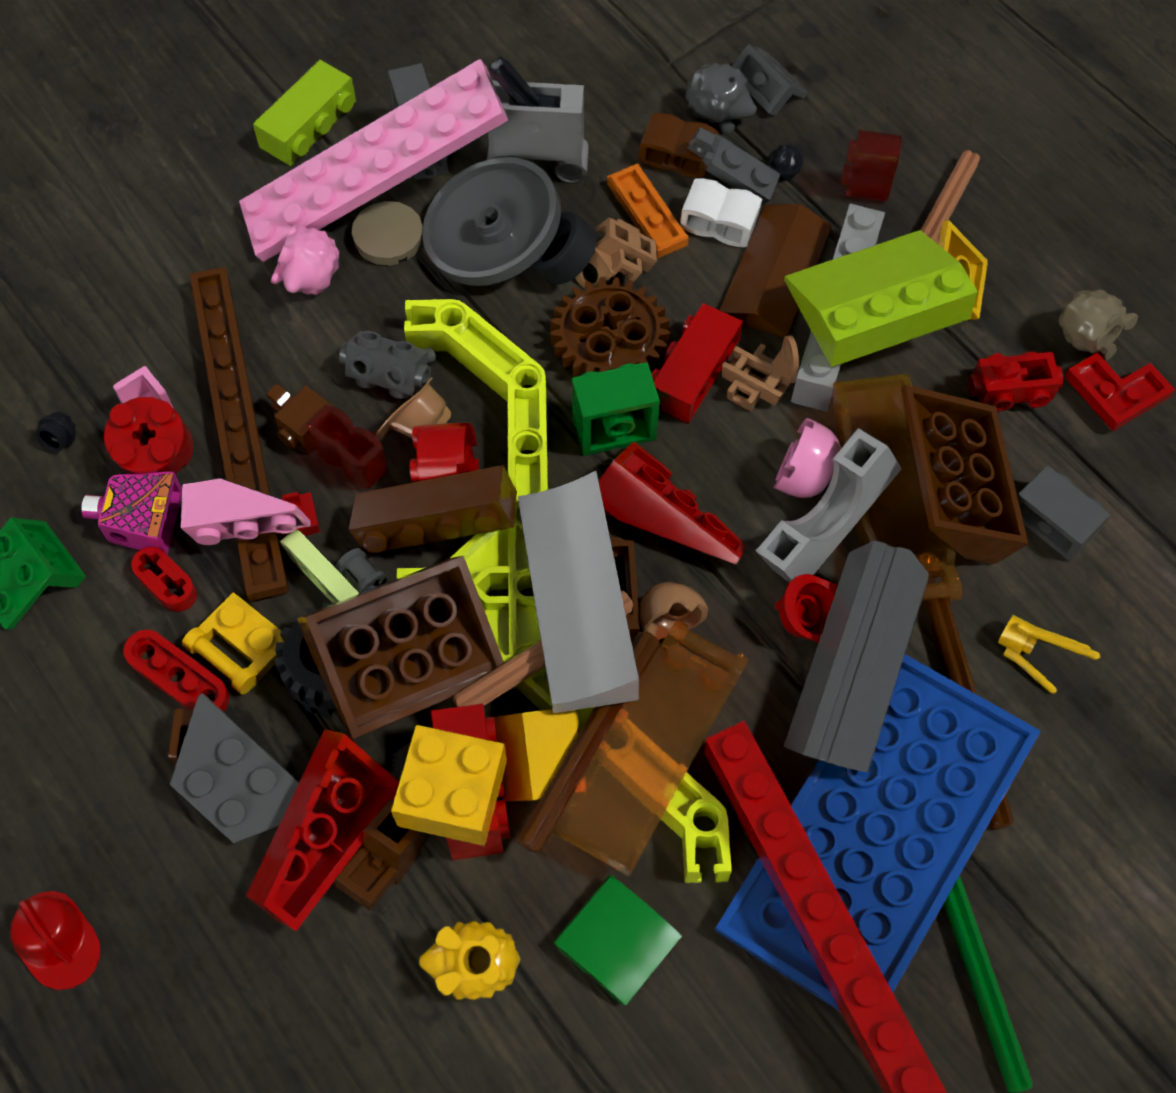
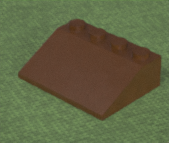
[901,385,1028,564]
[297,555,504,739]

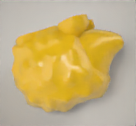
[419,921,520,1000]

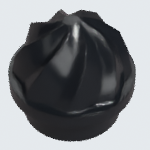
[768,143,803,181]
[36,412,76,452]

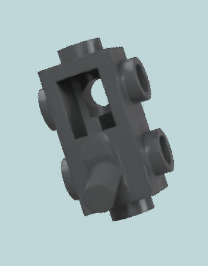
[339,331,436,399]

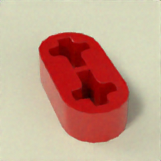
[131,547,197,612]

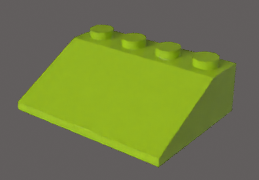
[784,230,978,367]

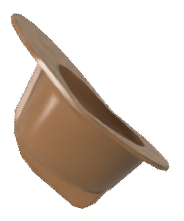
[374,377,451,442]

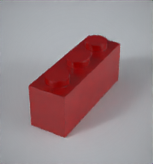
[651,303,743,424]

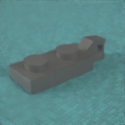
[687,127,780,206]

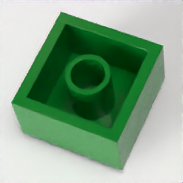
[572,362,660,456]

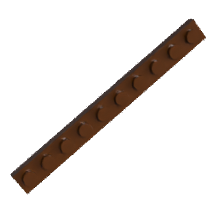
[190,266,289,601]

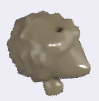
[1058,290,1138,361]

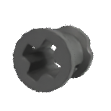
[335,548,387,594]

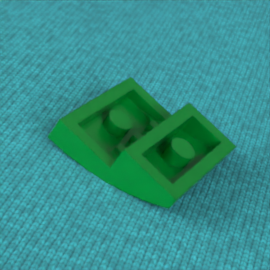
[552,875,682,1006]

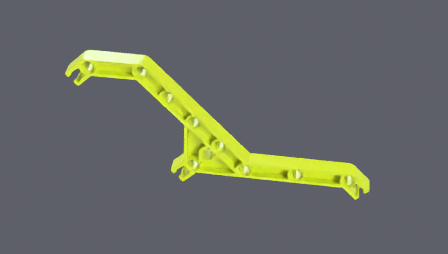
[397,299,732,883]

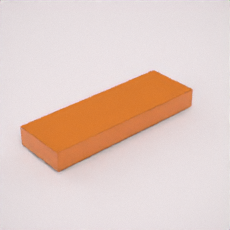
[607,163,689,259]

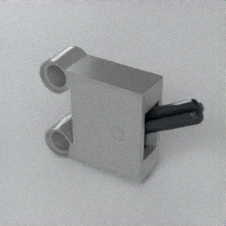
[487,57,589,183]

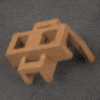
[575,217,657,289]
[722,335,799,412]

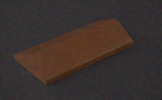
[720,204,832,338]

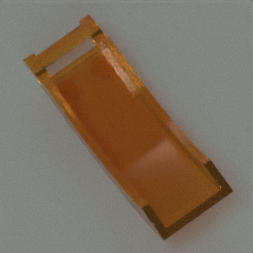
[832,374,962,601]
[552,619,750,877]

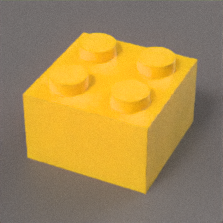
[391,725,507,846]

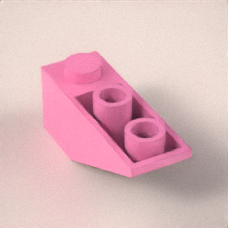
[181,479,311,545]

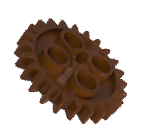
[550,277,670,377]

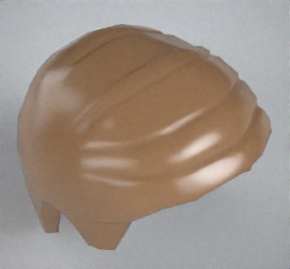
[639,582,708,646]

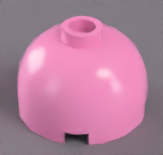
[773,418,841,498]

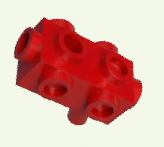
[968,351,1063,412]

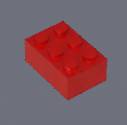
[431,703,510,861]

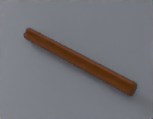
[926,595,1014,830]
[518,631,660,853]

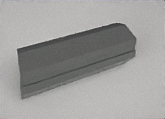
[784,540,929,772]

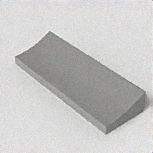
[518,471,639,713]

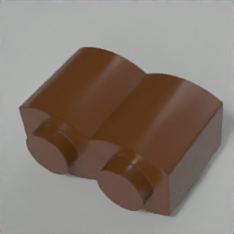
[639,113,718,179]

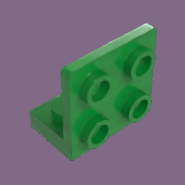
[0,517,86,629]

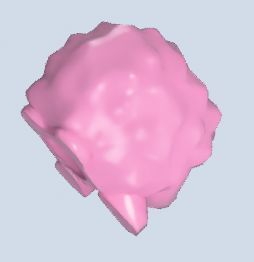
[271,225,339,295]

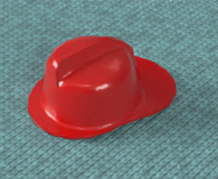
[774,573,838,643]
[10,891,100,990]

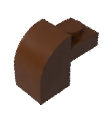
[335,799,425,911]

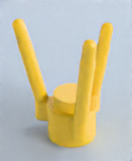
[998,615,1100,694]

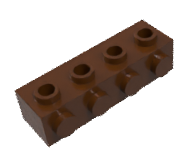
[349,465,517,554]

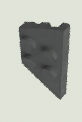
[170,693,299,843]

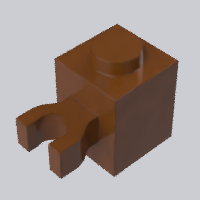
[266,384,339,456]

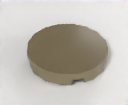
[352,201,423,266]

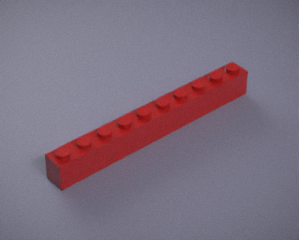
[705,720,947,1093]

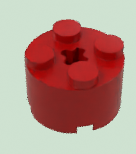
[104,397,193,476]
[410,422,479,482]

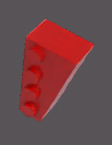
[246,729,400,931]

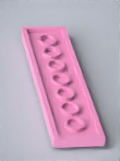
[239,59,508,262]

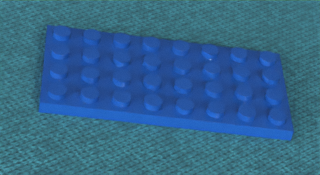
[715,654,1041,1012]

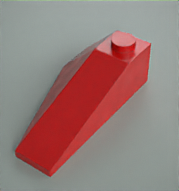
[598,442,748,564]

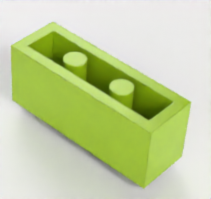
[253,60,356,166]

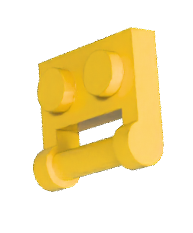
[182,592,283,695]

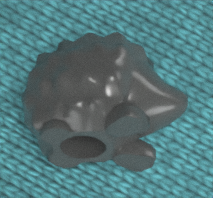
[685,62,757,135]

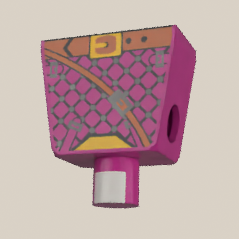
[82,472,182,555]

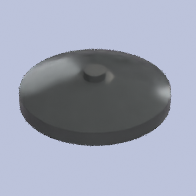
[422,157,561,286]

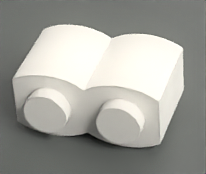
[680,179,762,247]

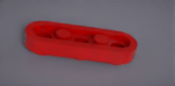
[123,630,230,712]

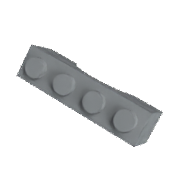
[756,428,902,582]

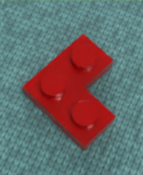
[1065,352,1175,431]

